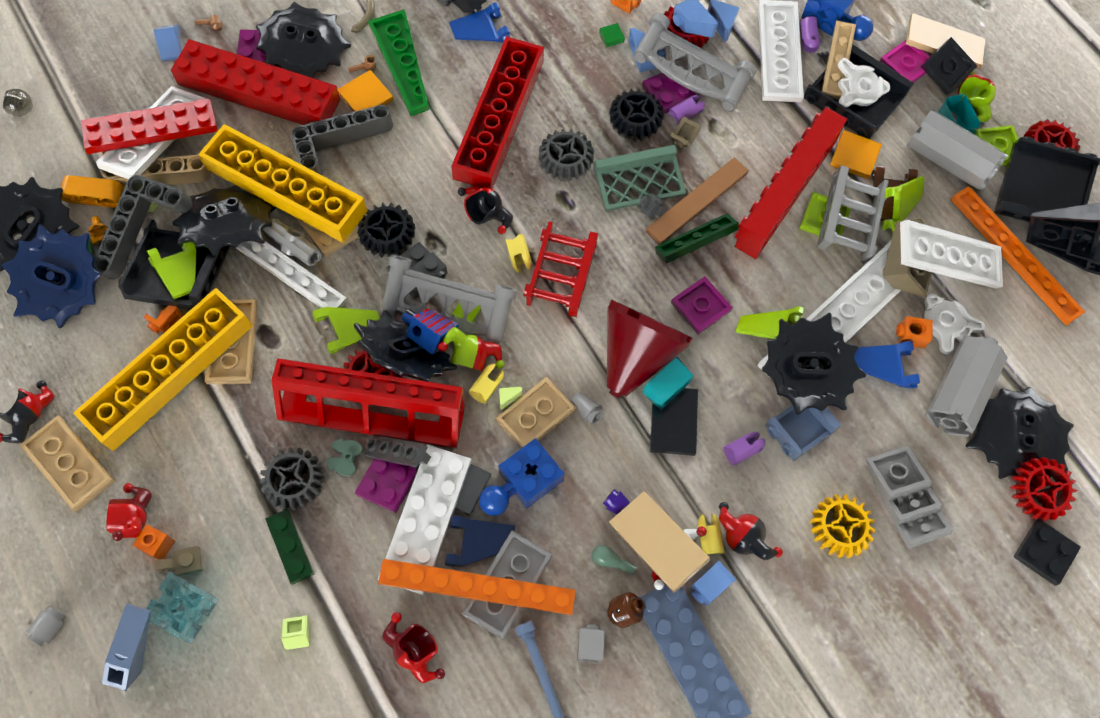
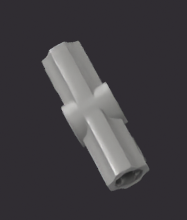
[264,219,322,266]

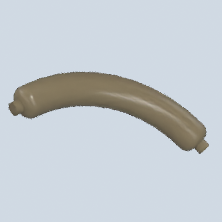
[351,0,375,33]

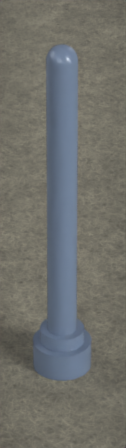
[515,621,564,718]

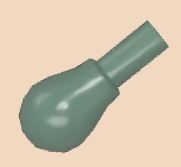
[592,545,637,575]

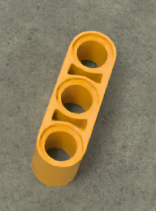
[60,175,125,208]

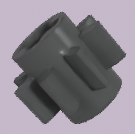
[638,193,666,219]

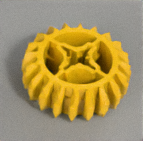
[810,494,876,558]

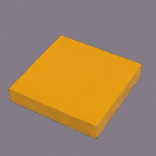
[338,70,394,112]
[830,130,882,179]

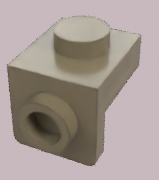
[670,116,701,149]

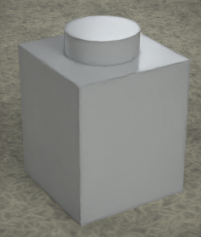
[577,624,605,663]

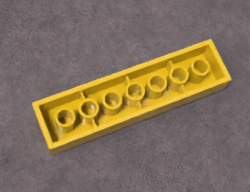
[198,124,368,243]
[73,288,253,452]

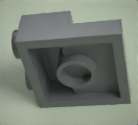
[386,242,448,299]

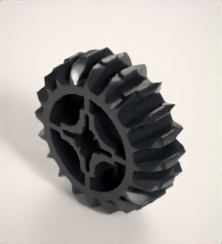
[609,88,664,141]
[357,202,415,258]

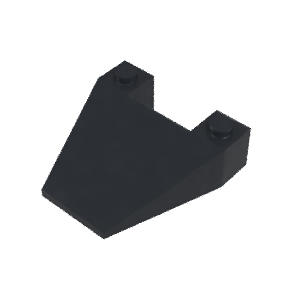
[1026,203,1100,275]

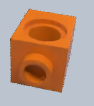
[896,316,933,348]
[132,524,175,560]

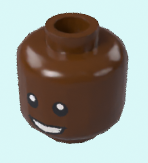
[607,592,645,628]

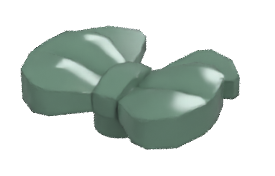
[326,438,363,476]

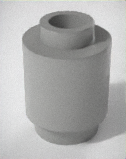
[26,606,65,646]

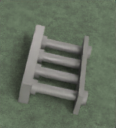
[816,165,889,263]

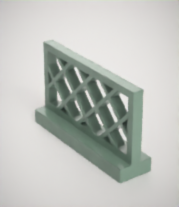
[593,145,686,211]

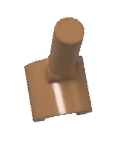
[195,15,222,31]
[348,55,376,72]

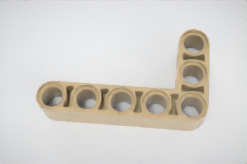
[101,151,212,187]

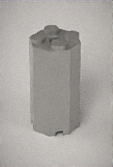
[907,109,1008,191]
[925,335,1008,437]

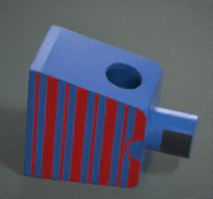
[402,309,459,355]

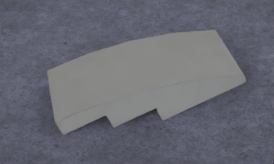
[866,445,953,549]

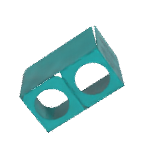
[938,93,981,134]
[642,356,694,410]

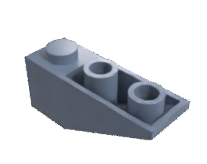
[102,603,151,691]

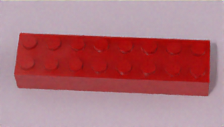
[451,36,544,189]
[171,39,340,125]
[734,107,847,259]

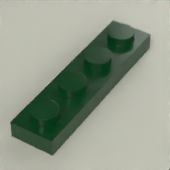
[655,213,739,264]

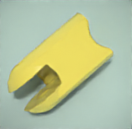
[505,234,532,273]
[469,364,504,404]
[698,513,725,555]

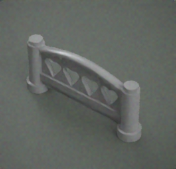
[634,13,757,111]
[382,255,517,344]

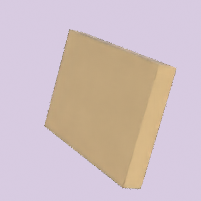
[495,376,576,448]

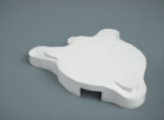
[838,58,890,108]
[924,294,985,354]

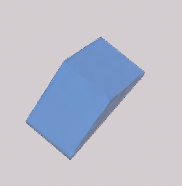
[707,0,739,42]
[153,25,181,61]

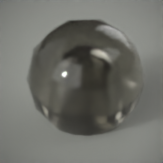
[3,89,33,117]

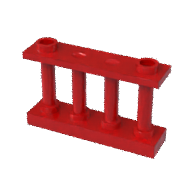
[523,221,598,317]

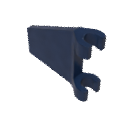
[445,516,515,567]

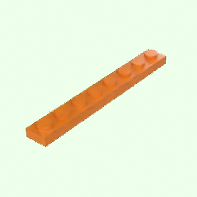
[951,186,1086,326]
[378,559,576,615]

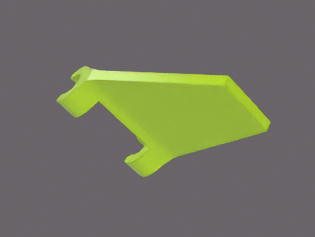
[882,176,925,232]
[147,242,196,299]
[736,306,804,339]
[312,307,380,354]

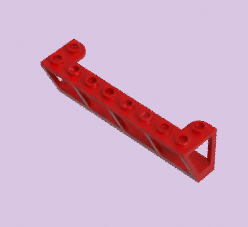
[272,358,465,449]

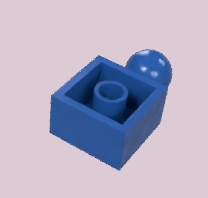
[801,0,873,41]
[479,438,564,516]

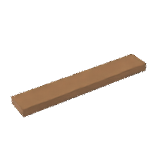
[646,157,749,245]

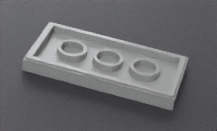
[462,531,552,640]

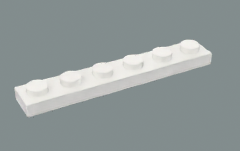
[236,241,347,308]

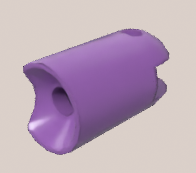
[800,17,821,53]
[669,95,705,125]
[724,432,765,466]

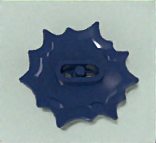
[2,224,102,328]

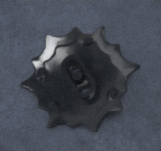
[256,2,351,78]
[0,177,80,272]
[172,185,277,257]
[354,310,457,382]
[762,312,867,415]
[966,387,1074,486]

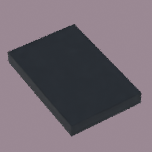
[650,388,698,456]

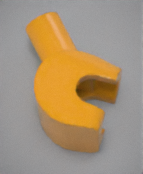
[88,216,108,245]

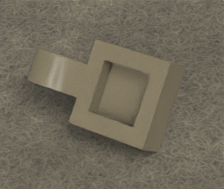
[155,546,203,576]

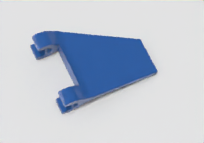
[449,2,510,42]
[854,341,920,388]

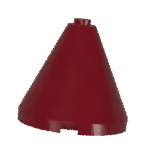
[607,299,693,399]

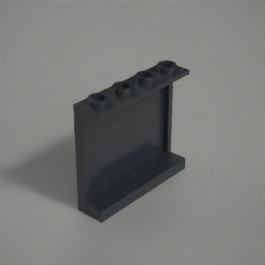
[804,44,914,139]
[994,137,1100,223]
[118,219,230,309]

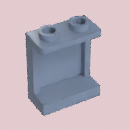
[765,405,841,461]

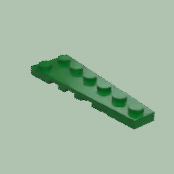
[368,9,429,117]

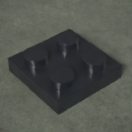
[920,37,977,95]
[1014,519,1081,586]

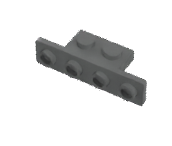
[364,436,431,467]

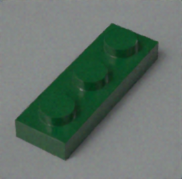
[265,509,315,585]

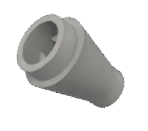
[572,392,605,424]

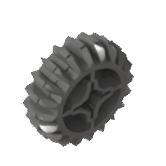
[539,128,594,182]
[259,447,325,510]

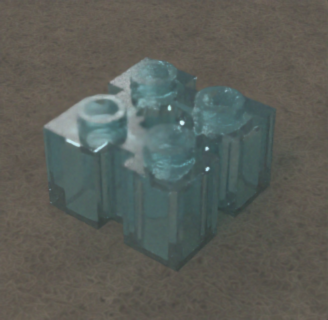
[145,572,219,644]

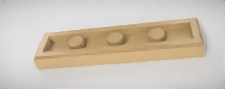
[821,21,856,100]

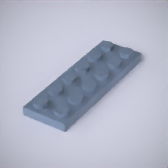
[640,584,751,718]

